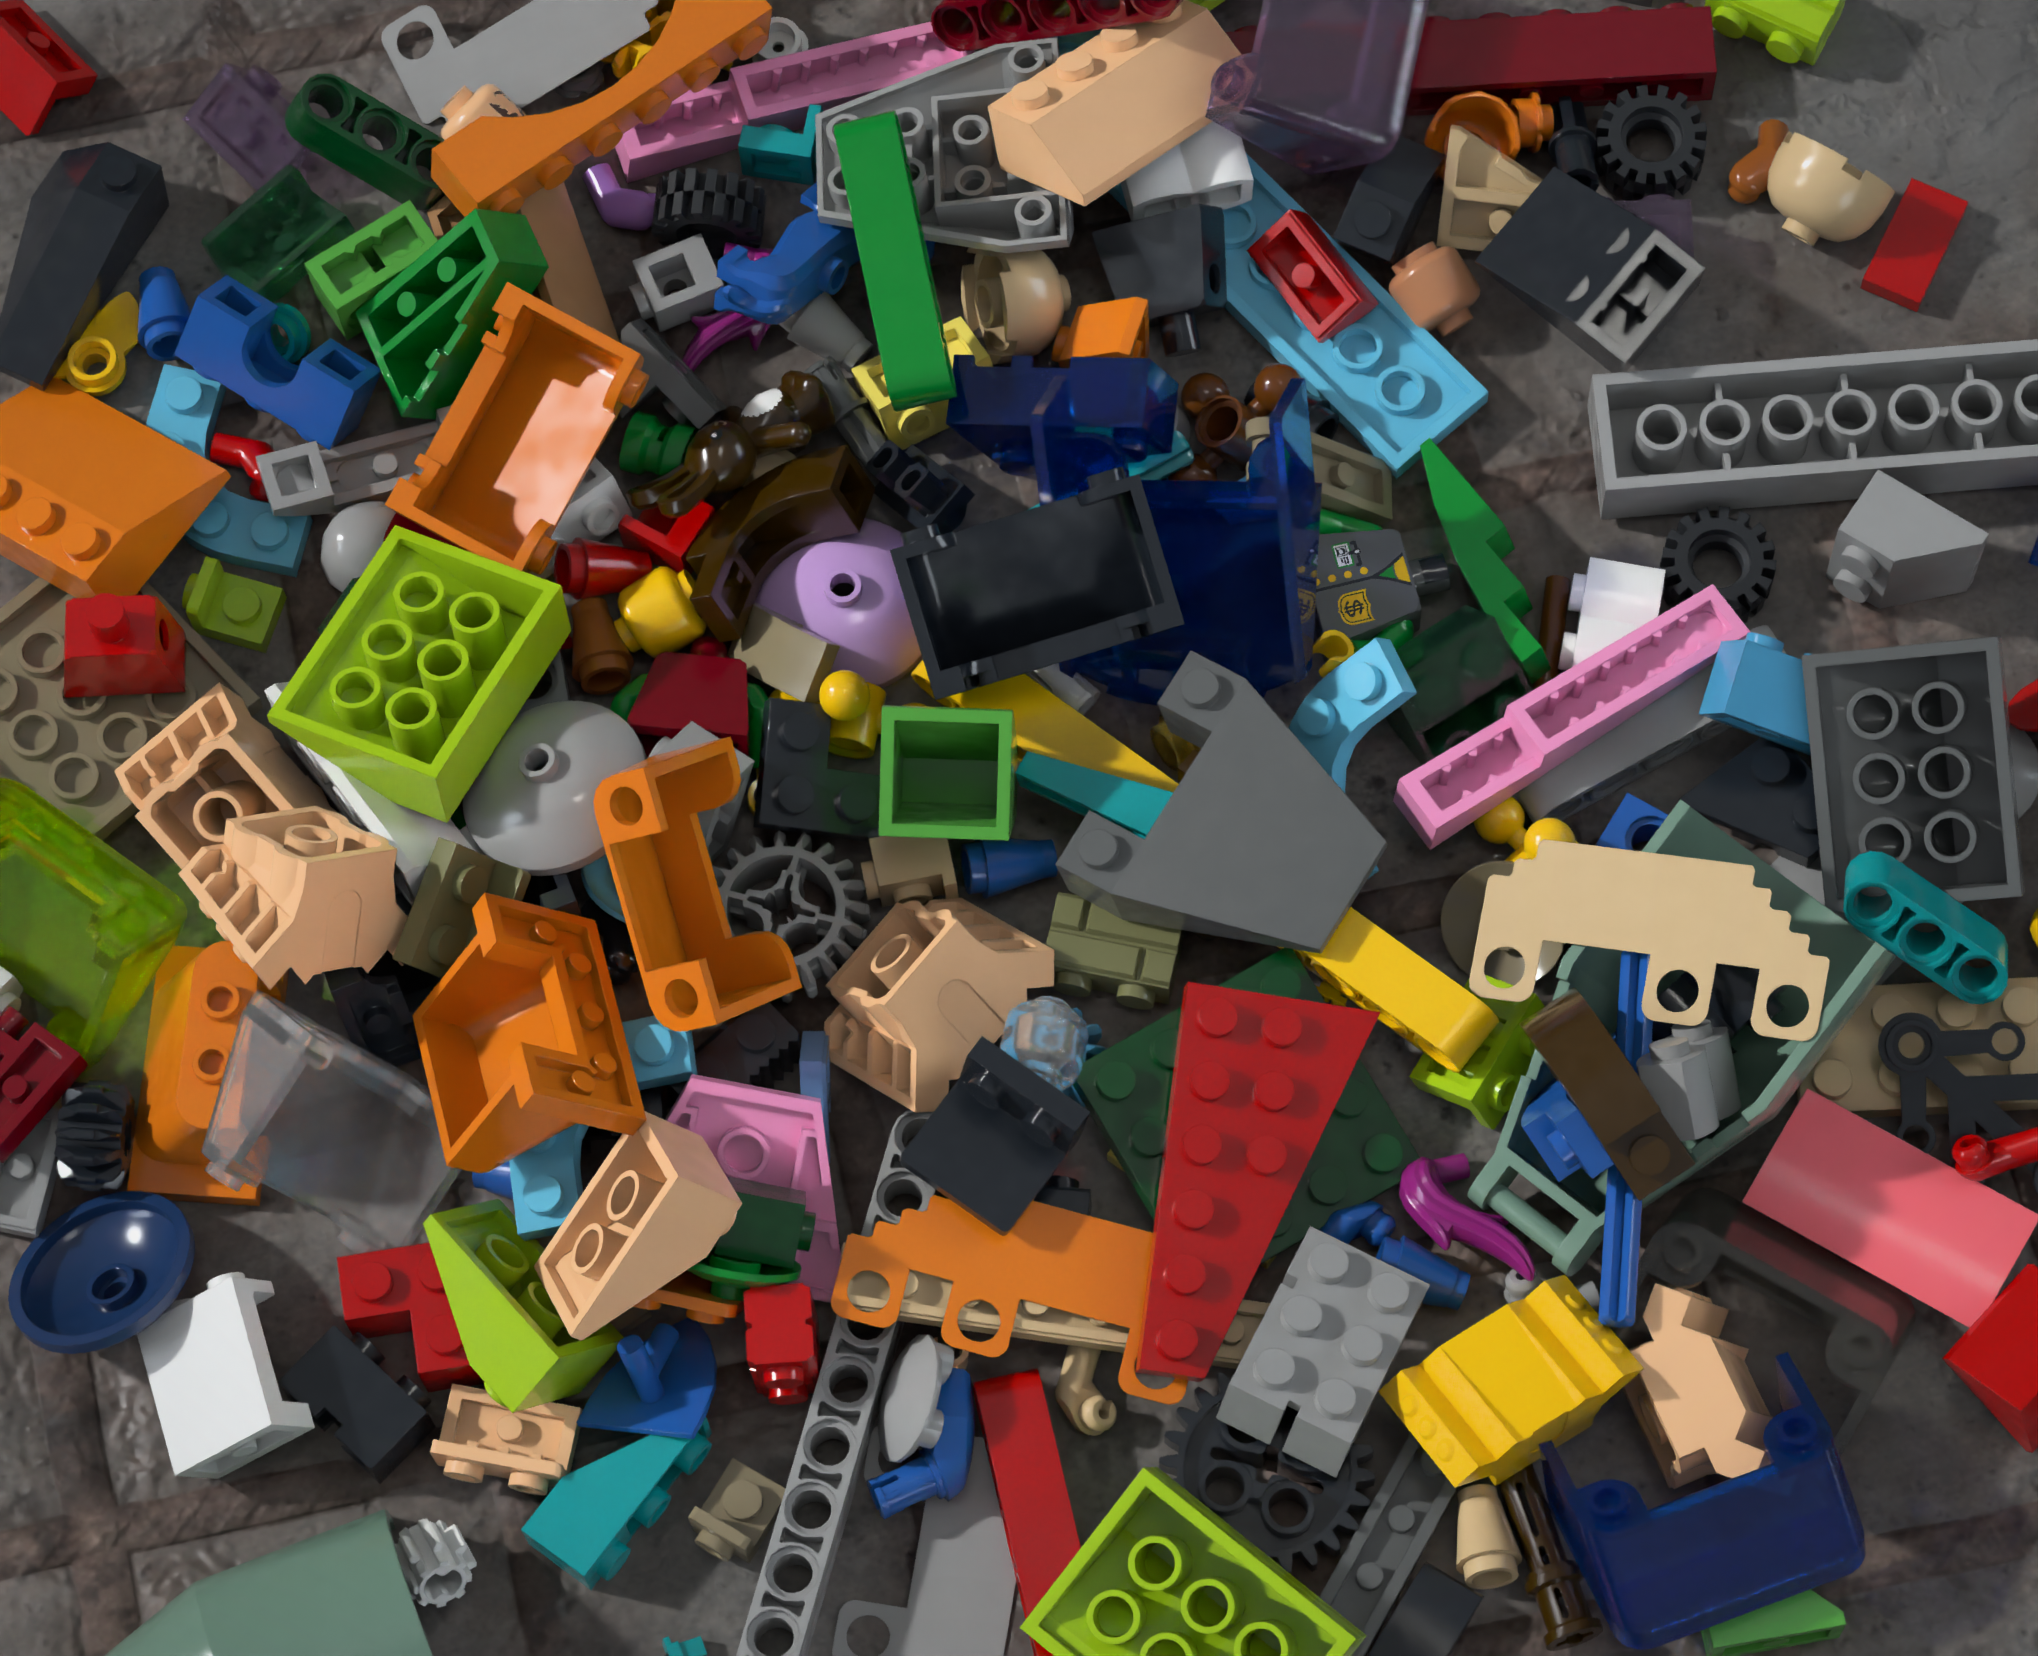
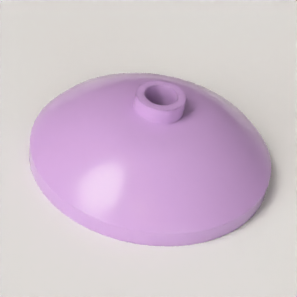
[755,518,922,688]

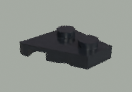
[1679,737,1820,867]

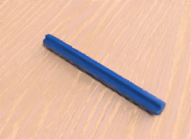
[1598,951,1653,1328]

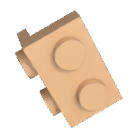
[430,1383,582,1495]

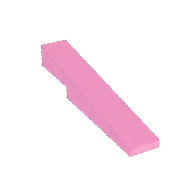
[615,22,975,183]
[1393,584,1750,850]

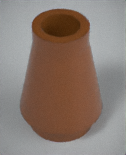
[571,597,634,695]

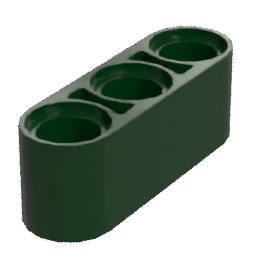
[285,74,445,210]

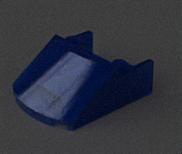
[1030,376,1322,706]

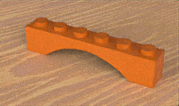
[431,0,773,217]

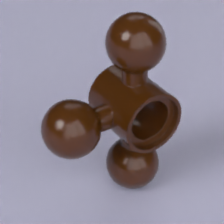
[1168,363,1304,499]

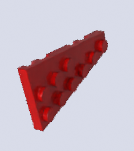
[1135,982,1380,1382]

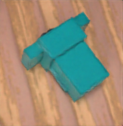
[662,1636,707,1656]

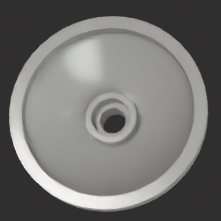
[463,701,647,876]

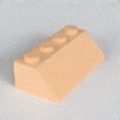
[988,0,1261,207]

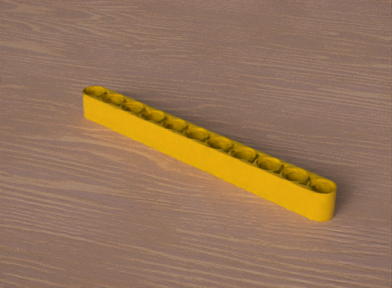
[911,660,1499,1073]

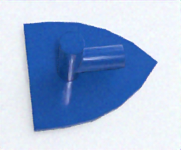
[576,1318,717,1439]

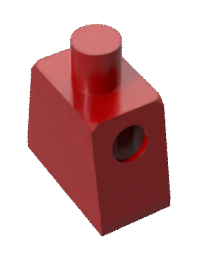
[64,593,186,698]

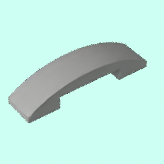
[256,405,452,516]

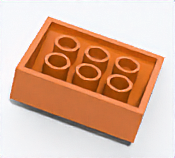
[0,378,231,598]

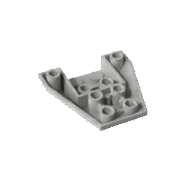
[815,37,1074,254]

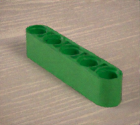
[834,110,957,412]

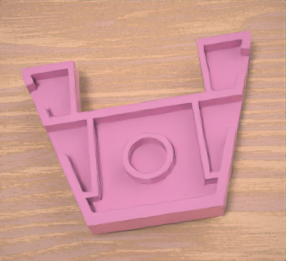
[665,1074,841,1303]

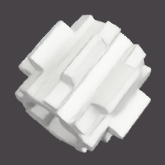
[395,1518,477,1608]

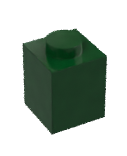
[715,1177,816,1269]

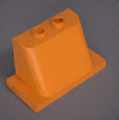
[412,892,647,1173]
[127,941,289,1206]

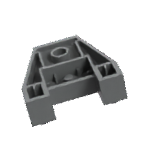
[1055,651,1388,954]

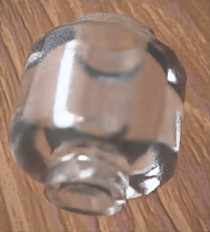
[999,996,1089,1091]

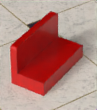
[0,0,98,136]

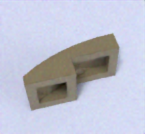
[727,603,840,704]

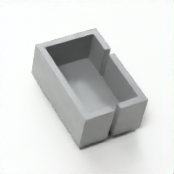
[1216,1226,1430,1478]

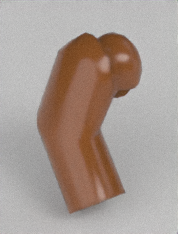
[1727,119,1789,204]

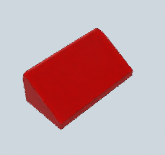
[1246,209,1379,343]

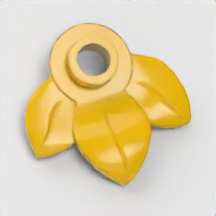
[53,291,139,396]

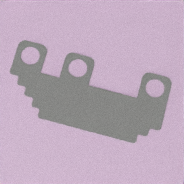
[381,0,659,124]
[832,1426,1016,1656]

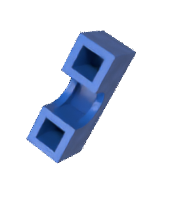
[174,275,381,450]

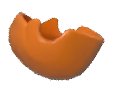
[1424,91,1521,182]

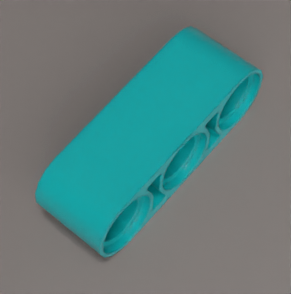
[1843,851,2008,1004]

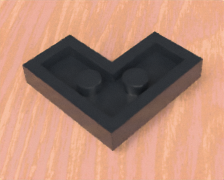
[753,697,880,842]

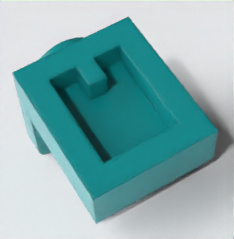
[738,104,823,185]

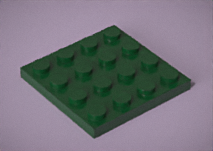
[1067,948,1420,1266]

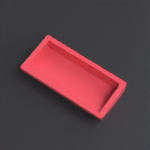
[1742,1088,2038,1328]

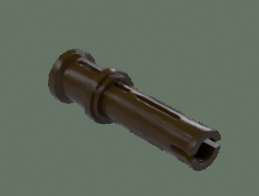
[1499,1464,1603,1651]

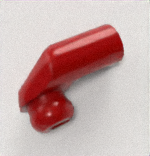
[210,432,275,502]
[1952,1127,2038,1182]

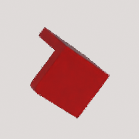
[618,501,715,574]

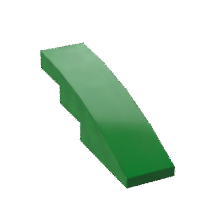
[1420,438,1551,684]

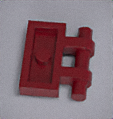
[0,1006,88,1163]

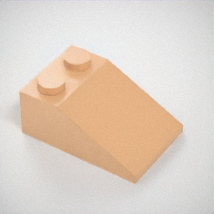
[534,1111,743,1341]

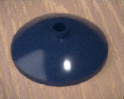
[8,1191,195,1354]

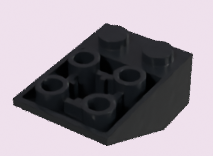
[1475,167,1705,373]

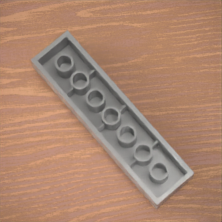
[1587,339,2038,520]

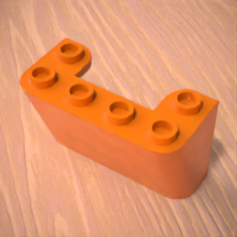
[593,736,802,1031]

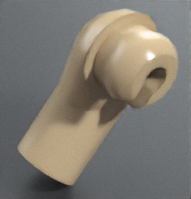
[1055,1345,1117,1436]

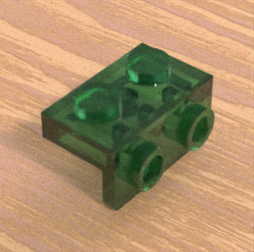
[201,164,356,303]

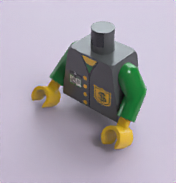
[1271,489,1451,678]

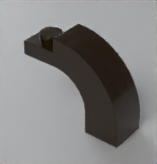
[686,445,876,642]
[1519,987,1695,1201]

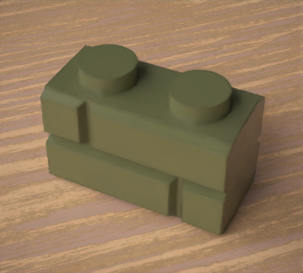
[1046,892,1185,1010]

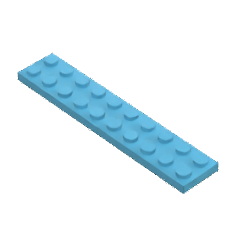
[1044,29,1489,479]

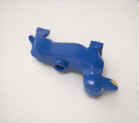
[714,182,936,324]

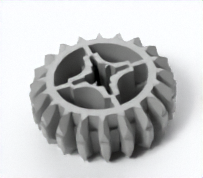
[712,830,871,1004]

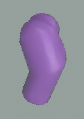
[582,163,656,231]

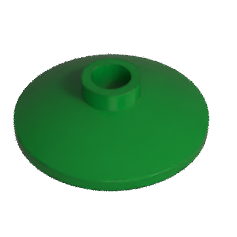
[688,1245,802,1301]

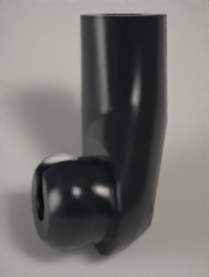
[580,897,639,985]

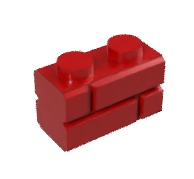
[743,1283,821,1405]

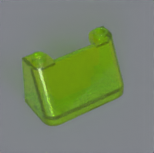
[0,778,188,1074]

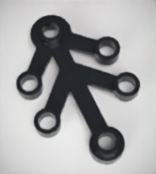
[1878,1012,2038,1195]

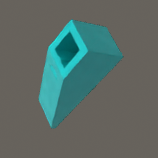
[521,1417,712,1590]

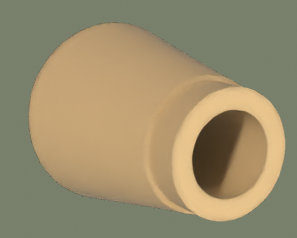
[1456,1484,1523,1589]

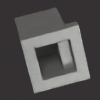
[628,233,724,332]

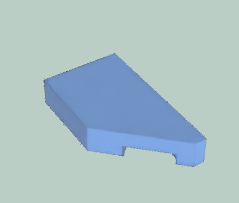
[799,1031,831,1163]

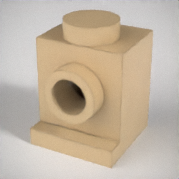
[860,836,959,907]

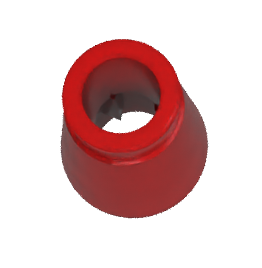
[554,537,652,600]

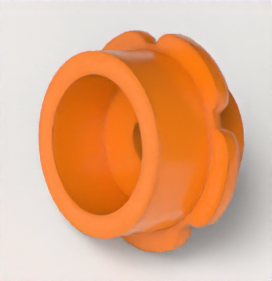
[1509,92,1554,153]

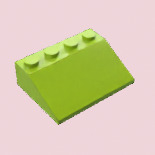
[267,525,571,823]
[1020,1467,1367,1656]

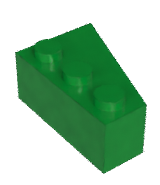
[355,208,549,420]

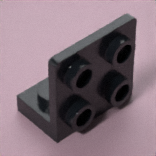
[900,1036,1090,1236]

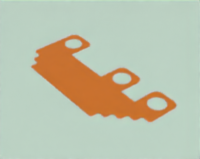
[831,1195,1188,1405]

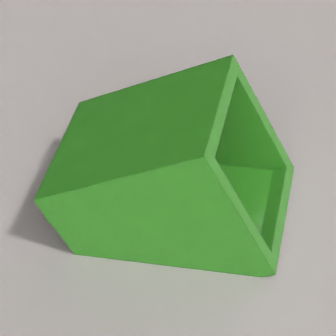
[879,705,1019,841]

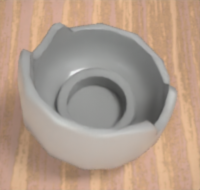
[320,501,396,596]

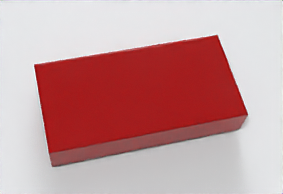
[1860,178,1969,312]

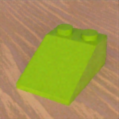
[423,1199,624,1413]

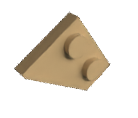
[1436,125,1543,251]

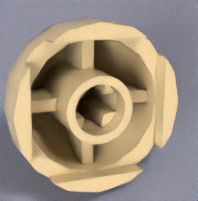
[1767,132,1895,246]
[961,247,1071,365]

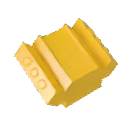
[1378,1275,1644,1488]

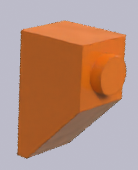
[1051,297,1150,403]

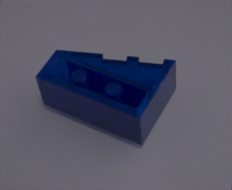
[946,354,1179,476]

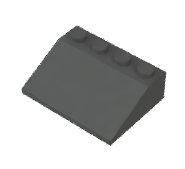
[1801,636,2025,913]

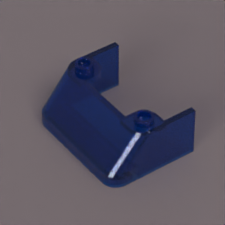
[1539,1352,1866,1650]

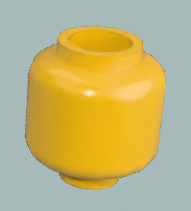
[614,566,706,658]

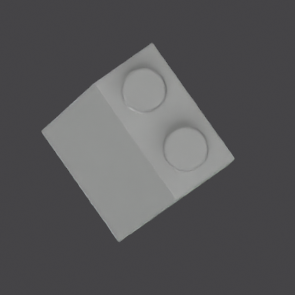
[1825,470,1989,609]

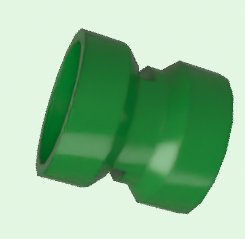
[619,411,699,477]

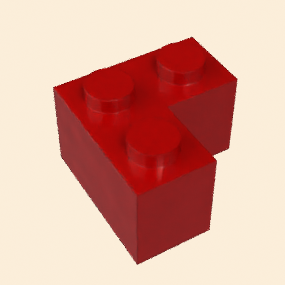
[337,1242,484,1393]

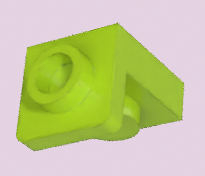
[182,556,287,653]

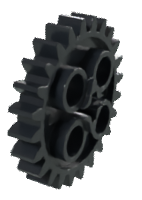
[1159,1372,1375,1574]

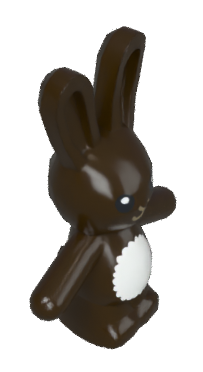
[626,370,835,519]

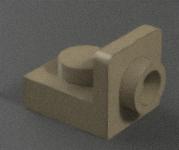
[688,1458,786,1563]

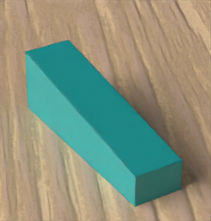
[1015,751,1174,839]

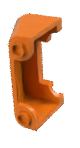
[385,282,649,575]

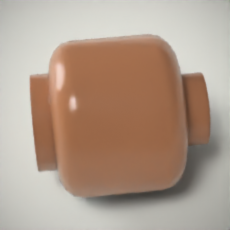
[1389,241,1480,338]

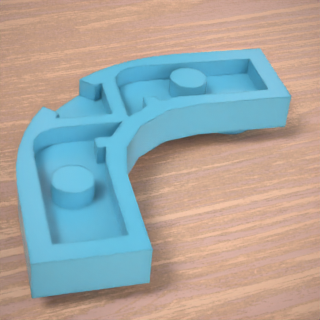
[146,364,313,577]
[1289,637,1417,879]
[509,1016,697,1241]

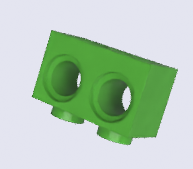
[304,200,438,341]

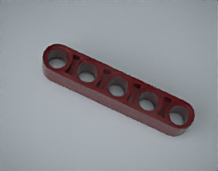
[931,0,1183,51]

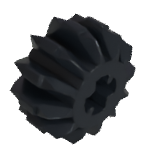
[54,1080,137,1191]

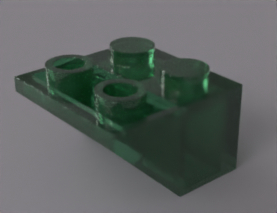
[1386,605,1532,765]

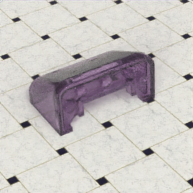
[1205,0,1429,175]

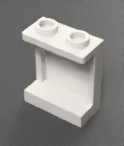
[137,1272,315,1479]

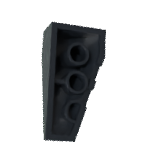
[0,142,169,392]

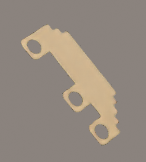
[1469,839,1830,1041]

